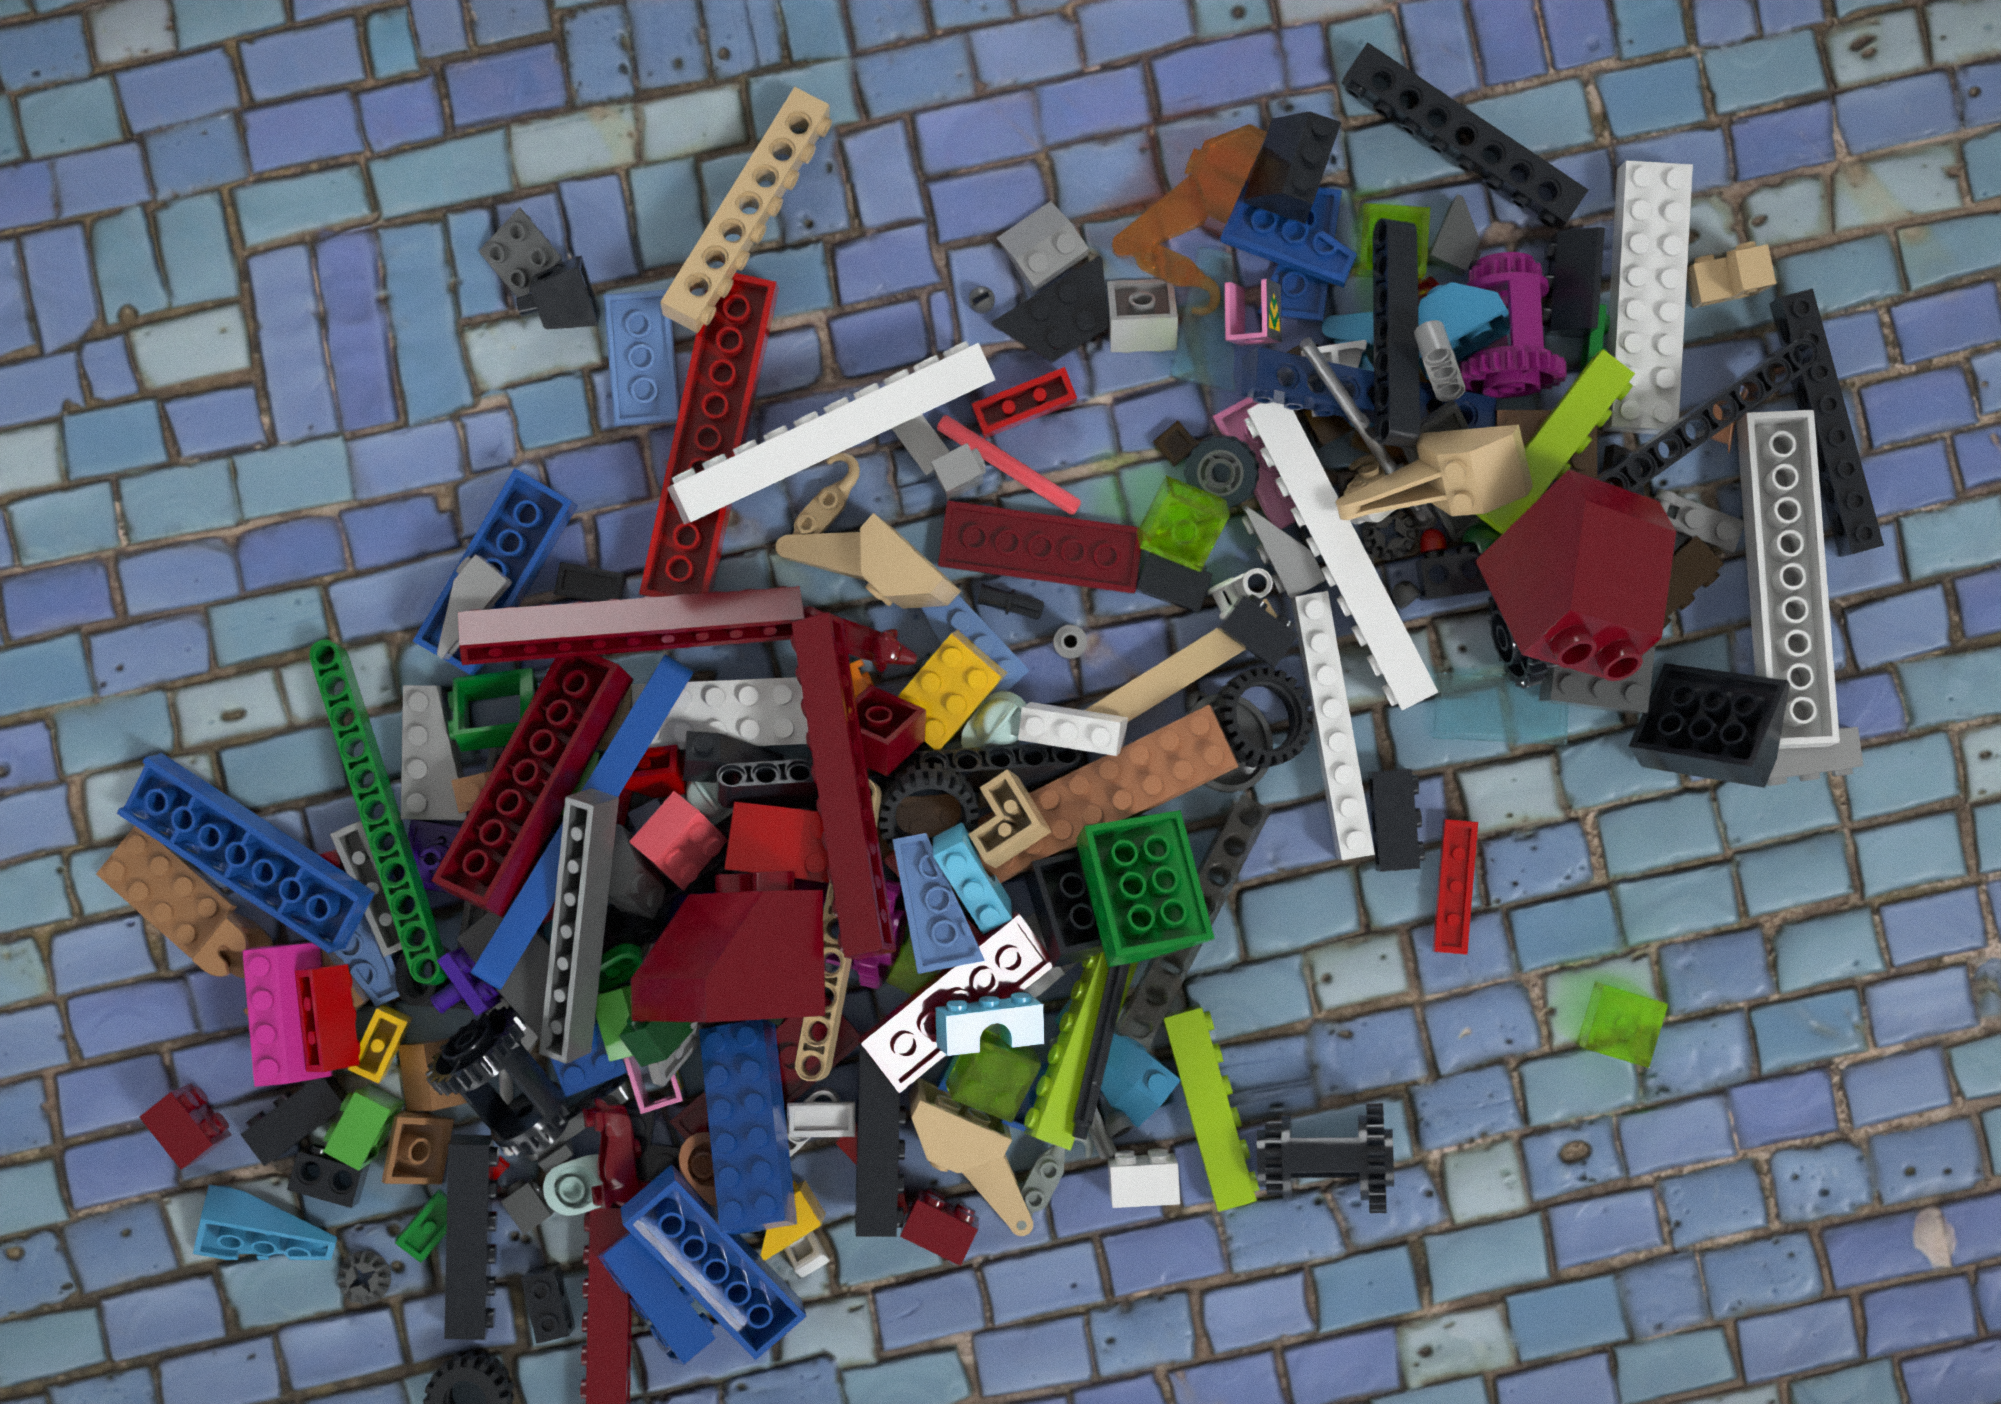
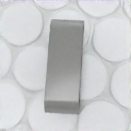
[1414,320,1465,402]

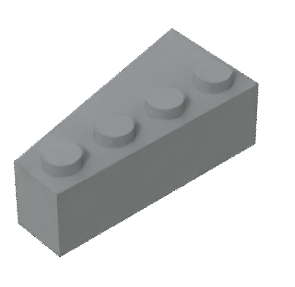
[401,685,469,820]

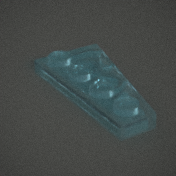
[1169,247,1235,392]

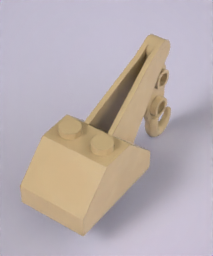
[1335,425,1533,520]
[776,452,961,609]

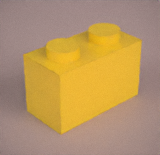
[348,1004,413,1084]

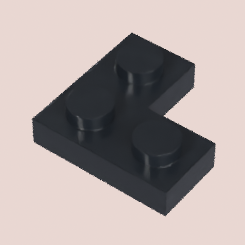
[625,1106,681,1179]

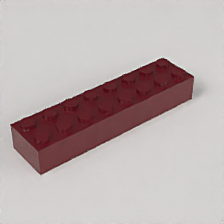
[431,655,634,918]

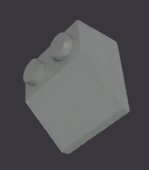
[996,201,1089,293]
[1107,278,1178,353]

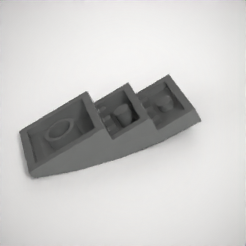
[456,900,550,1040]

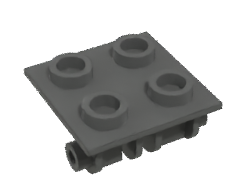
[479,207,563,297]

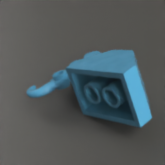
[1322,282,1510,428]

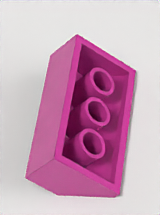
[243,942,333,1087]

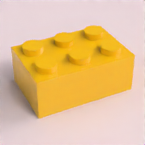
[897,630,1007,750]

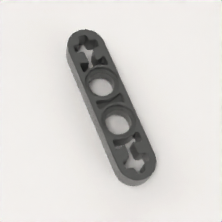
[525,1073,634,1161]

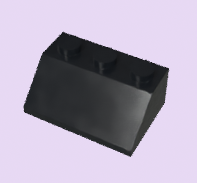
[1243,111,1341,224]
[1542,227,1605,338]
[1024,851,1104,968]

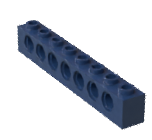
[1241,347,1496,429]

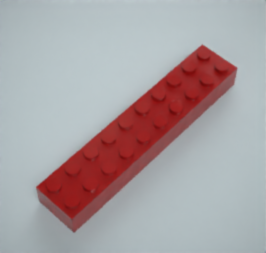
[639,268,779,597]

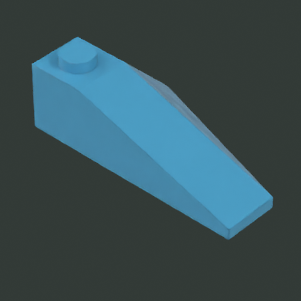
[1054,998,1181,1128]
[193,1185,337,1260]

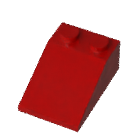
[724,802,829,883]

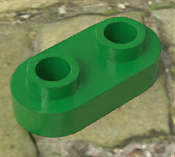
[598,944,644,992]

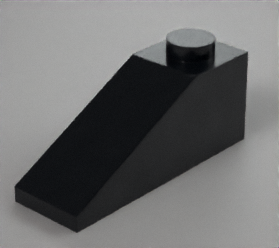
[682,731,784,783]

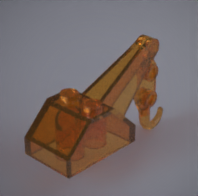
[1111,124,1268,315]

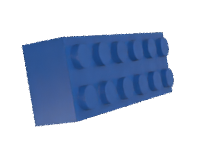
[413,468,578,675]
[699,1019,797,1235]
[620,1164,807,1360]

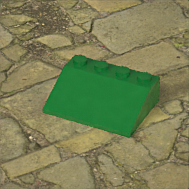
[1076,810,1215,967]

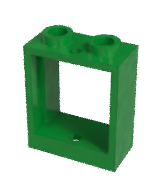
[448,668,539,752]

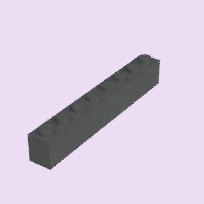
[539,788,619,1064]

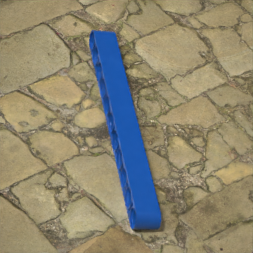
[471,654,694,990]

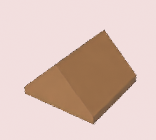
[398,1038,467,1111]
[381,1109,454,1185]

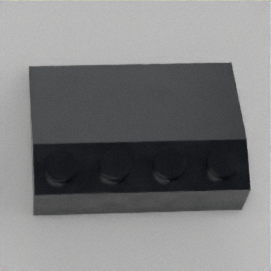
[1628,663,1790,788]

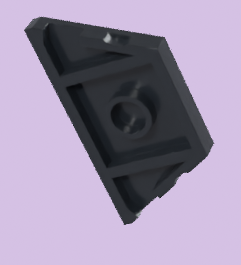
[992,255,1109,364]

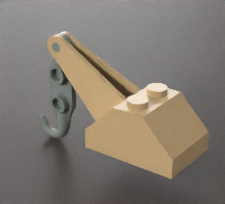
[908,1077,1093,1236]

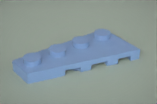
[921,595,1030,708]
[893,833,985,974]
[327,914,400,1006]

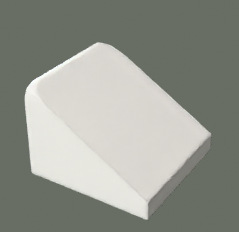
[784,1231,830,1277]

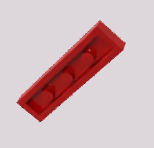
[1432,819,1478,955]

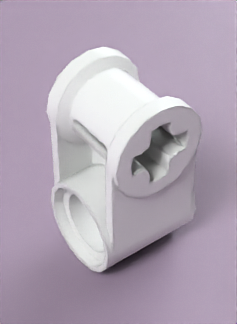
[1207,568,1273,620]

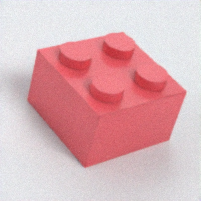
[629,791,728,891]

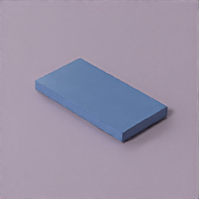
[603,289,680,428]

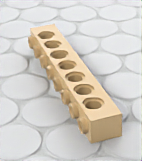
[660,87,832,333]

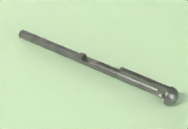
[1299,337,1437,531]

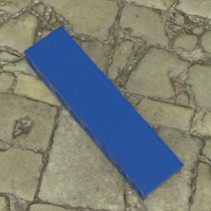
[117,753,376,953]

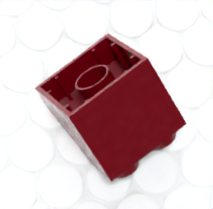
[1476,470,1676,681]
[631,871,825,1022]

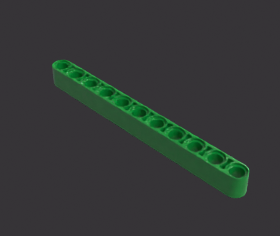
[309,640,448,986]

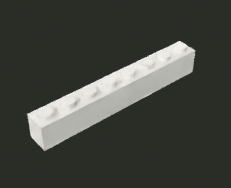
[1291,591,1375,860]

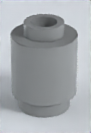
[1053,625,1087,659]

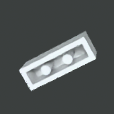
[1018,702,1128,756]

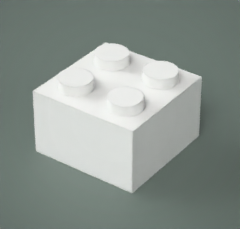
[1108,1148,1180,1208]

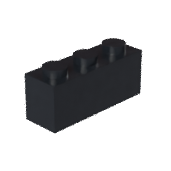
[1367,769,1425,872]
[240,1076,348,1166]

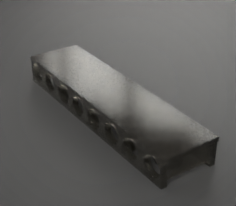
[1114,794,1272,1050]

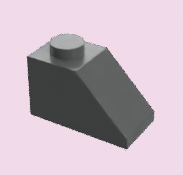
[1425,194,1481,276]

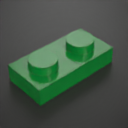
[1579,304,1610,374]
[395,1189,447,1263]

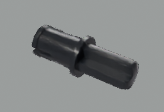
[977,583,1044,620]

